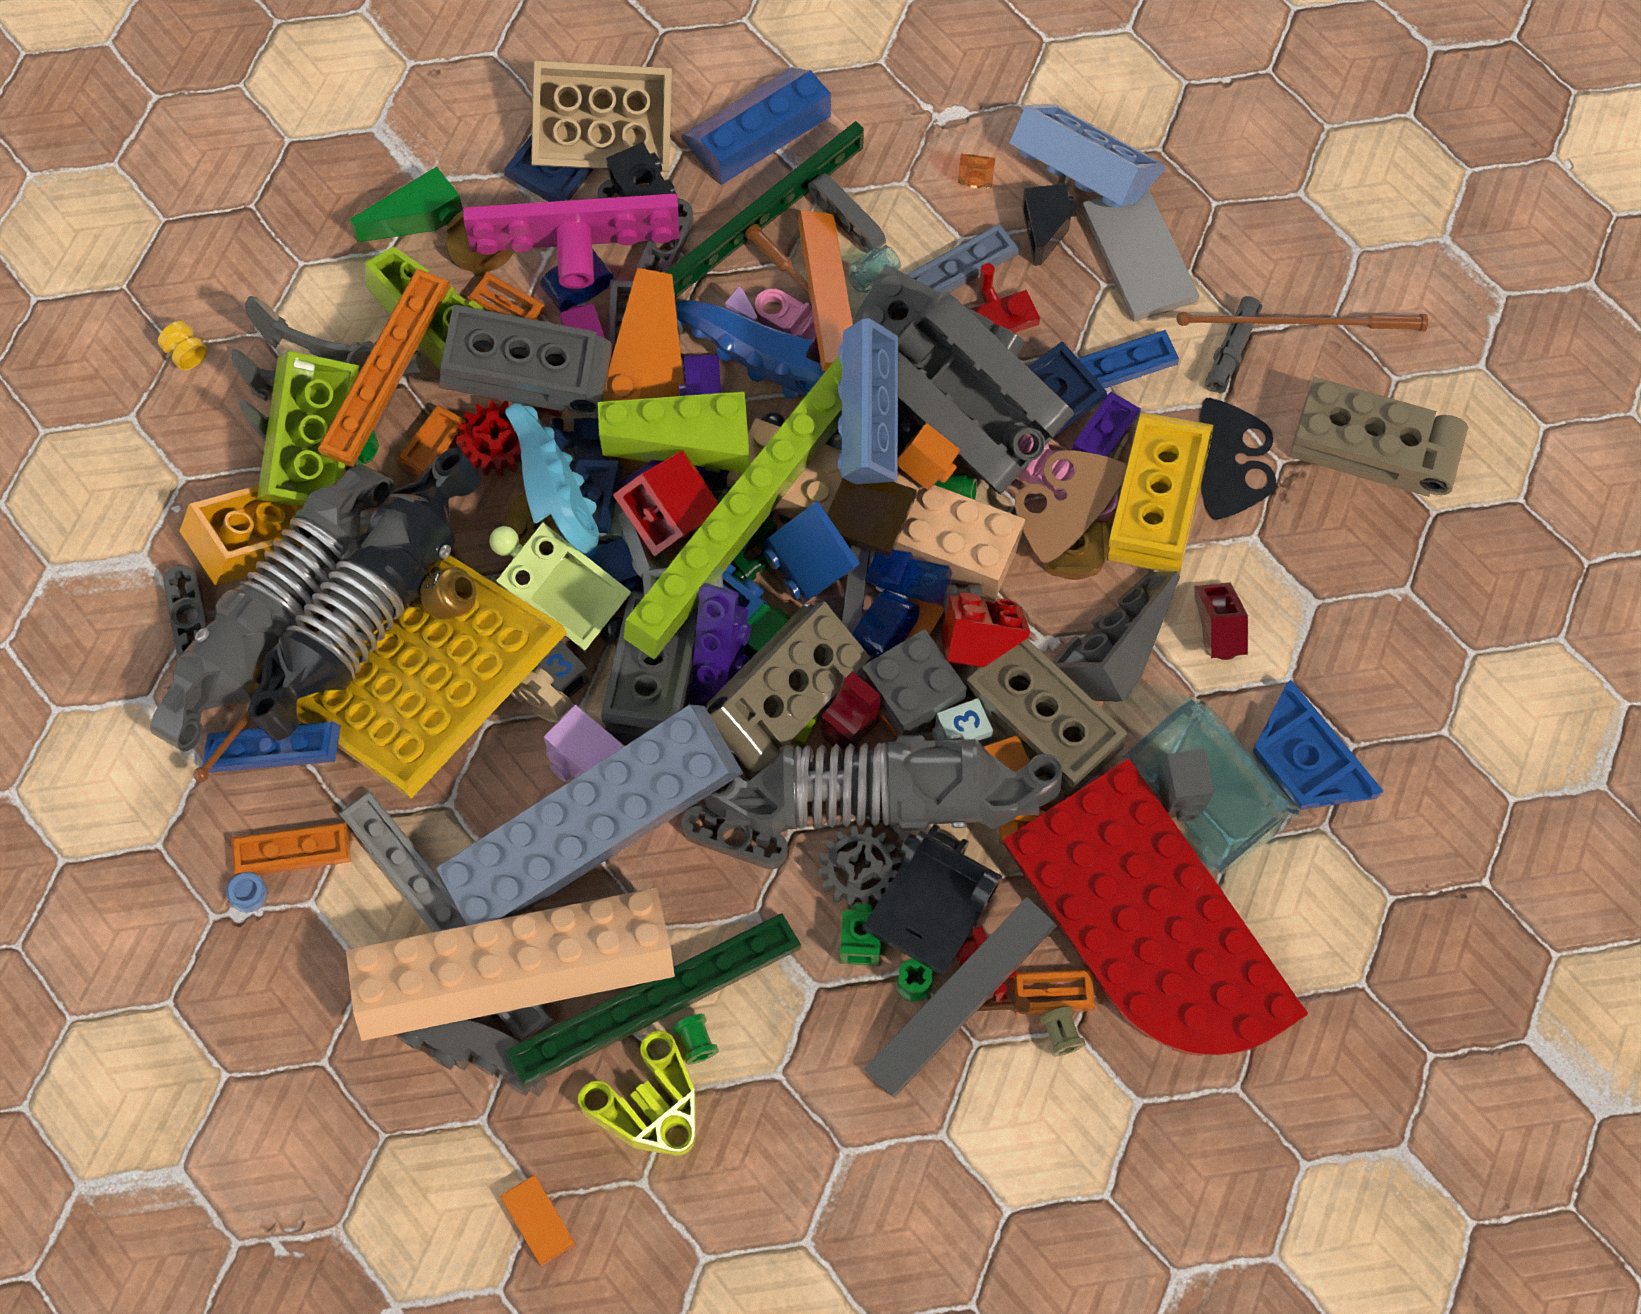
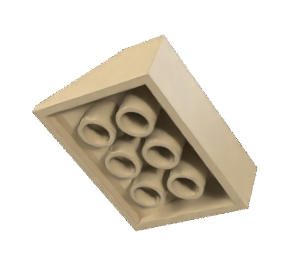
[532,61,672,172]

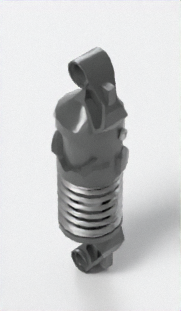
[150,464,395,752]
[703,734,1062,837]

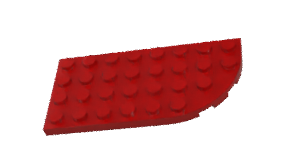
[1002,758,1308,1056]

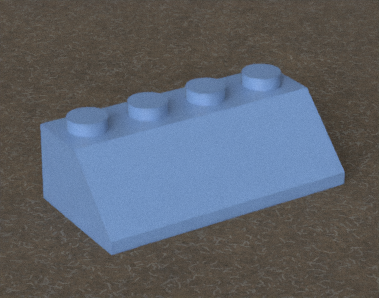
[1009,104,1166,208]
[838,318,898,484]

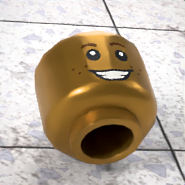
[420,567,477,619]

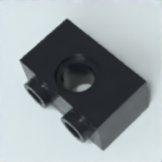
[606,142,677,197]

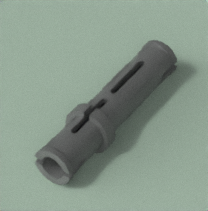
[1205,296,1263,393]

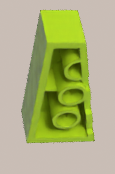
[365,246,483,370]
[598,392,750,476]

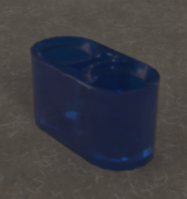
[540,249,614,312]
[853,590,920,659]

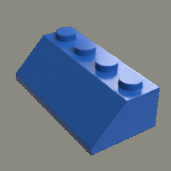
[682,67,831,185]

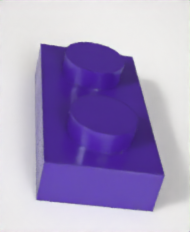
[1072,391,1141,458]

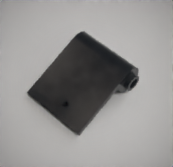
[862,830,1002,976]

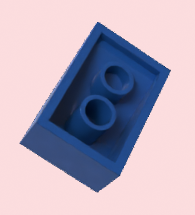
[762,501,860,604]

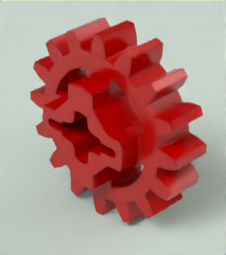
[456,400,522,476]

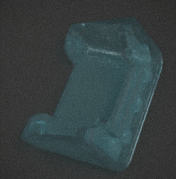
[1122,697,1301,874]

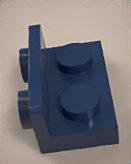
[575,459,623,534]

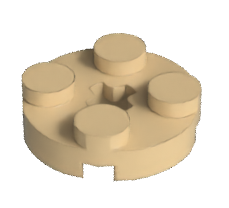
[511,667,572,723]

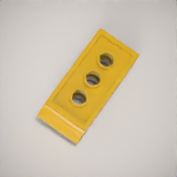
[1108,412,1213,575]

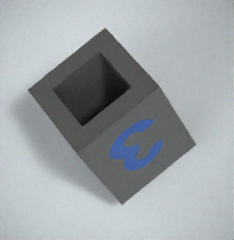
[532,640,590,698]

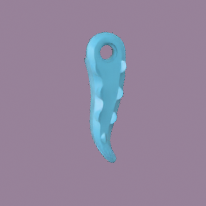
[505,403,599,553]

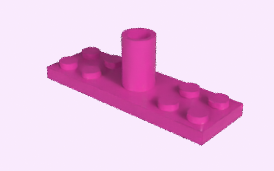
[463,194,680,289]

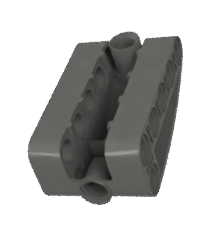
[897,292,1075,495]

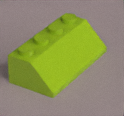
[257,350,359,506]

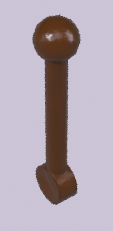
[977,997,1031,1014]

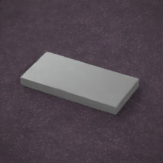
[1082,189,1199,322]

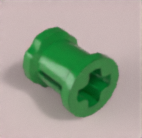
[897,959,932,1002]
[672,1013,719,1065]

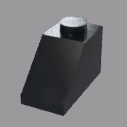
[1022,183,1076,266]

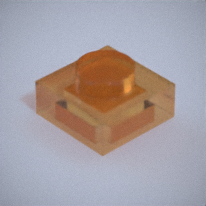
[958,153,995,188]

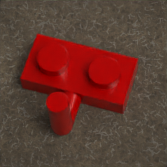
[971,263,1040,333]

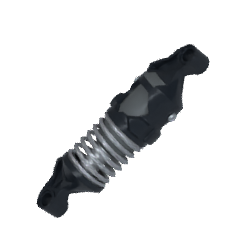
[248,448,482,741]

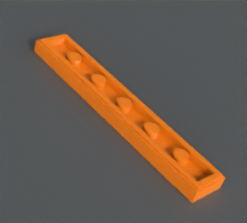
[798,210,853,371]
[318,268,451,467]

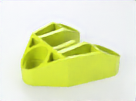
[578,1031,696,1156]

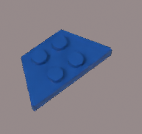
[1252,680,1384,810]

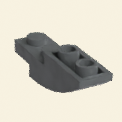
[398,1020,548,1096]

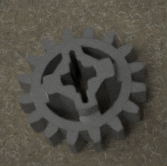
[818,826,901,910]

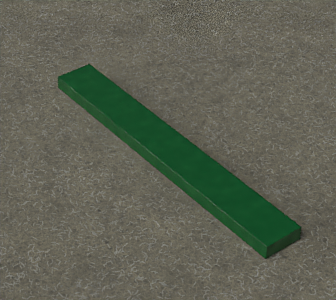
[664,121,864,299]
[504,913,801,1089]

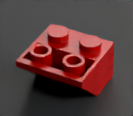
[613,450,719,556]
[940,593,1030,667]

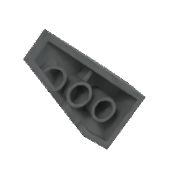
[1052,571,1180,702]

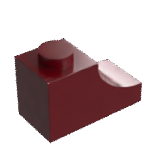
[1195,582,1248,660]
[821,671,881,750]

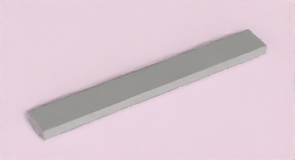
[339,790,554,1043]

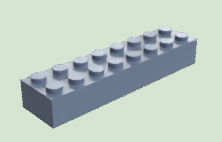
[436,704,743,926]

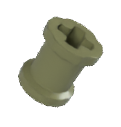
[1040,1006,1086,1057]

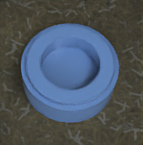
[226,872,268,913]

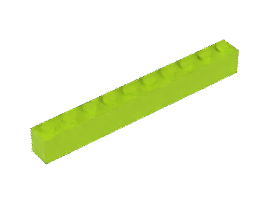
[623,355,842,659]

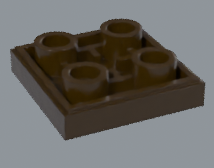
[827,478,917,558]

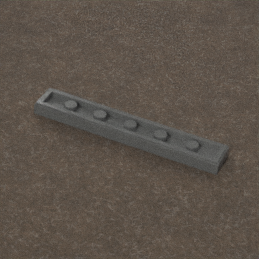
[864,897,1057,1098]

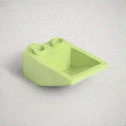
[489,523,631,651]

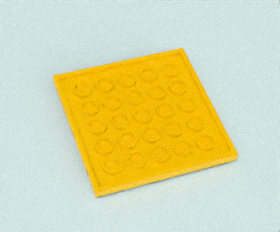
[297,555,567,799]

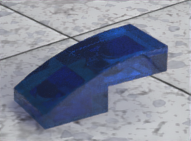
[865,550,953,605]

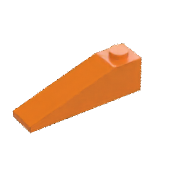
[603,268,685,402]

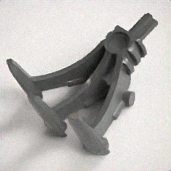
[231,296,423,443]

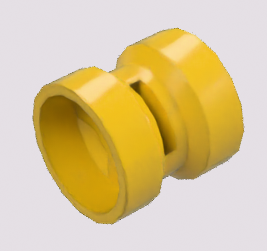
[158,321,208,371]

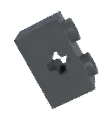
[1157,748,1214,822]

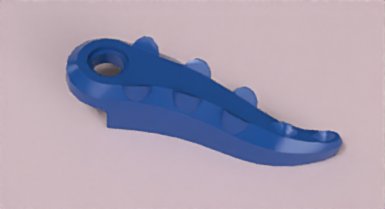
[676,300,825,400]

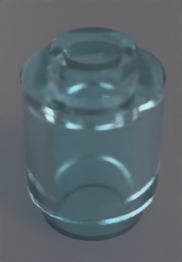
[848,245,901,294]

